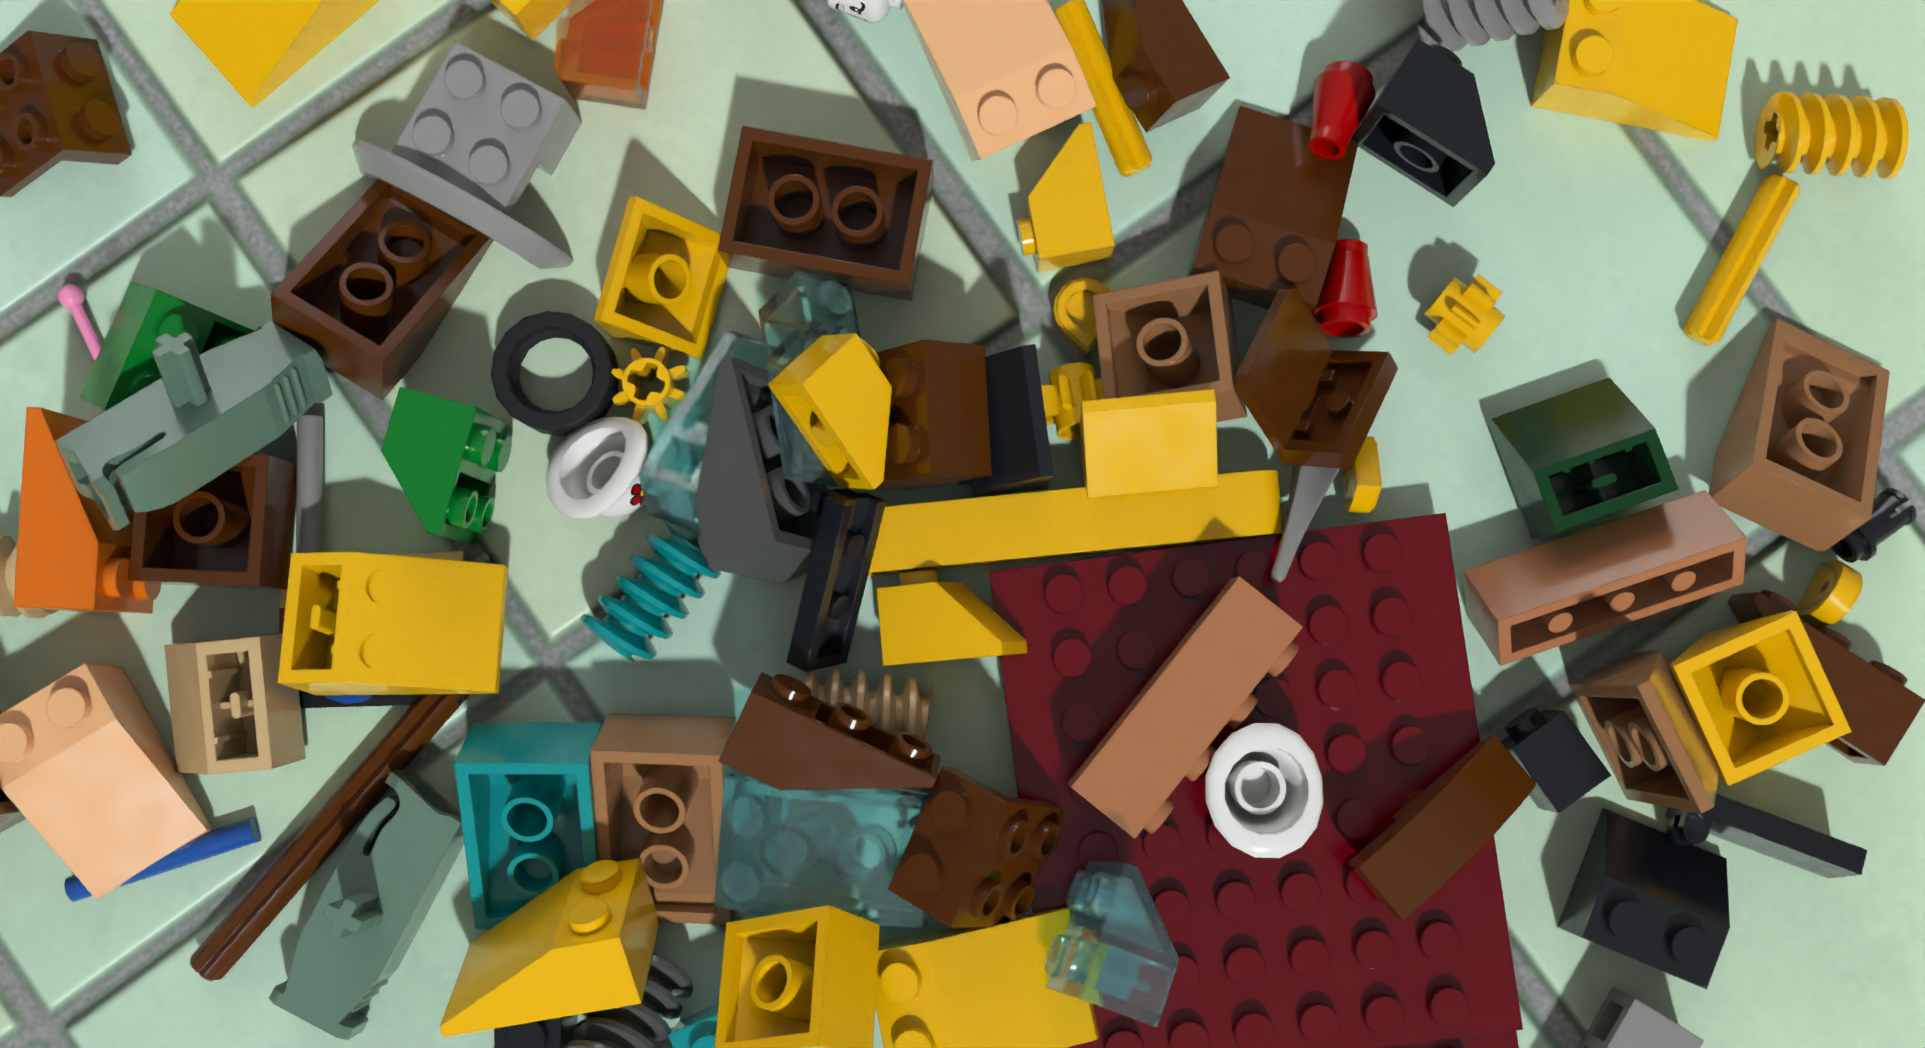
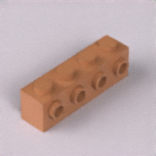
[1464,490,1747,666]
[1067,576,1303,839]

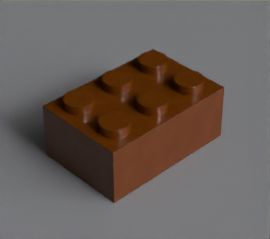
[718,126,934,301]

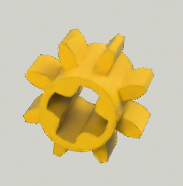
[1424,274,1506,355]
[611,347,691,426]
[1041,362,1103,440]

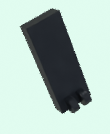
[786,488,886,672]
[1665,794,1867,878]

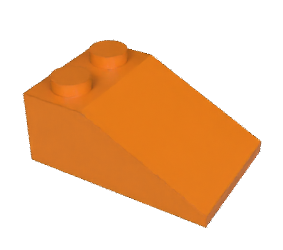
[14,407,161,614]

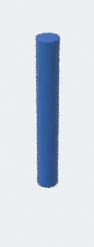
[64,817,261,902]

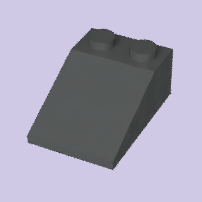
[695,356,827,584]

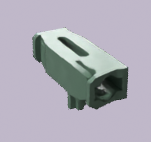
[55,320,333,531]
[269,769,464,1040]

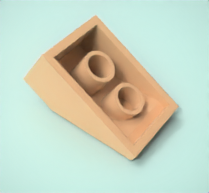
[902,0,1097,161]
[0,663,212,899]

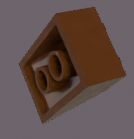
[1186,106,1359,311]
[270,179,493,400]

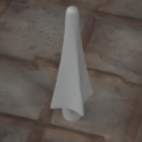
[1271,465,1340,583]

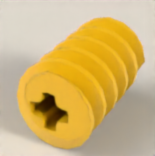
[1754,91,1909,179]

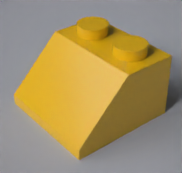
[714,905,880,1048]

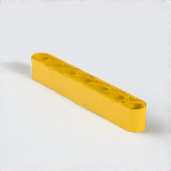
[868,470,1284,576]

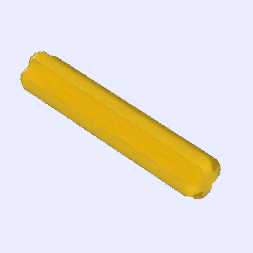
[1055,0,1152,177]
[1684,174,1800,346]

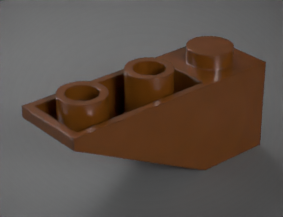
[1727,590,1925,766]
[718,672,941,790]

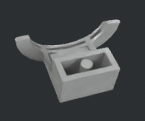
[352,41,582,269]

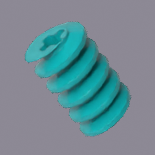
[580,521,721,662]

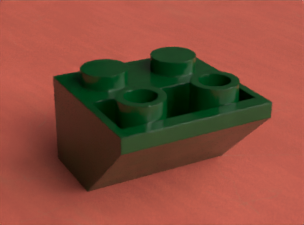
[1488,377,1679,538]

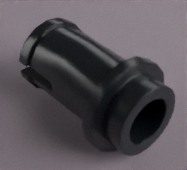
[1831,488,1917,563]

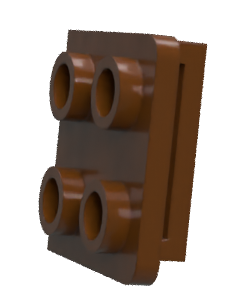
[0,30,132,197]
[1234,288,1398,469]
[888,766,1063,928]

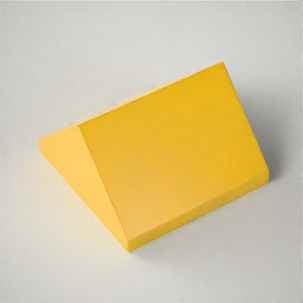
[593,196,729,360]
[1078,389,1218,498]
[1669,610,1852,786]

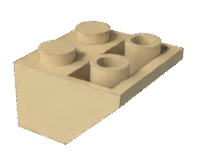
[164,633,306,775]

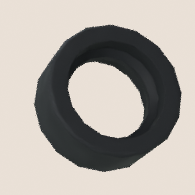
[491,311,619,436]

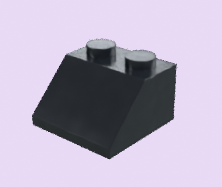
[1351,39,1495,207]
[958,344,1054,498]
[1557,808,1730,990]

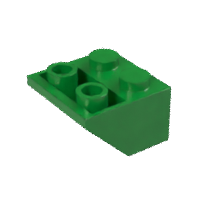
[80,281,254,410]
[381,387,512,545]

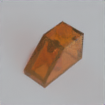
[554,0,664,110]

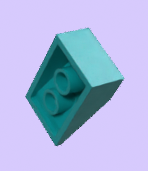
[454,722,602,929]

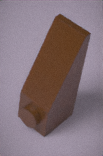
[1101,0,1230,133]

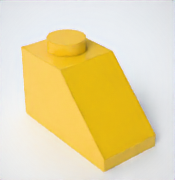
[1017,122,1115,273]
[767,333,892,490]
[877,570,1027,666]

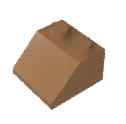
[1093,270,1247,422]

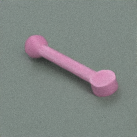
[57,284,102,362]

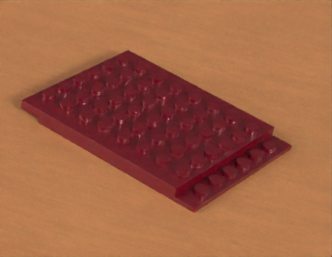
[989,513,1523,1048]

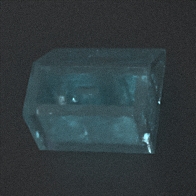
[1045,861,1180,1028]

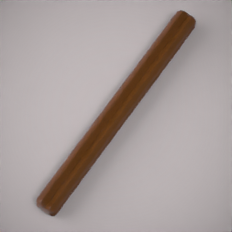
[190,694,469,981]

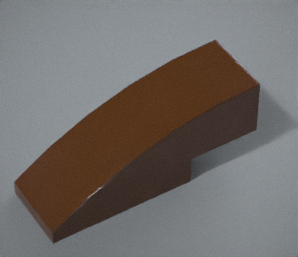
[1348,734,1537,921]

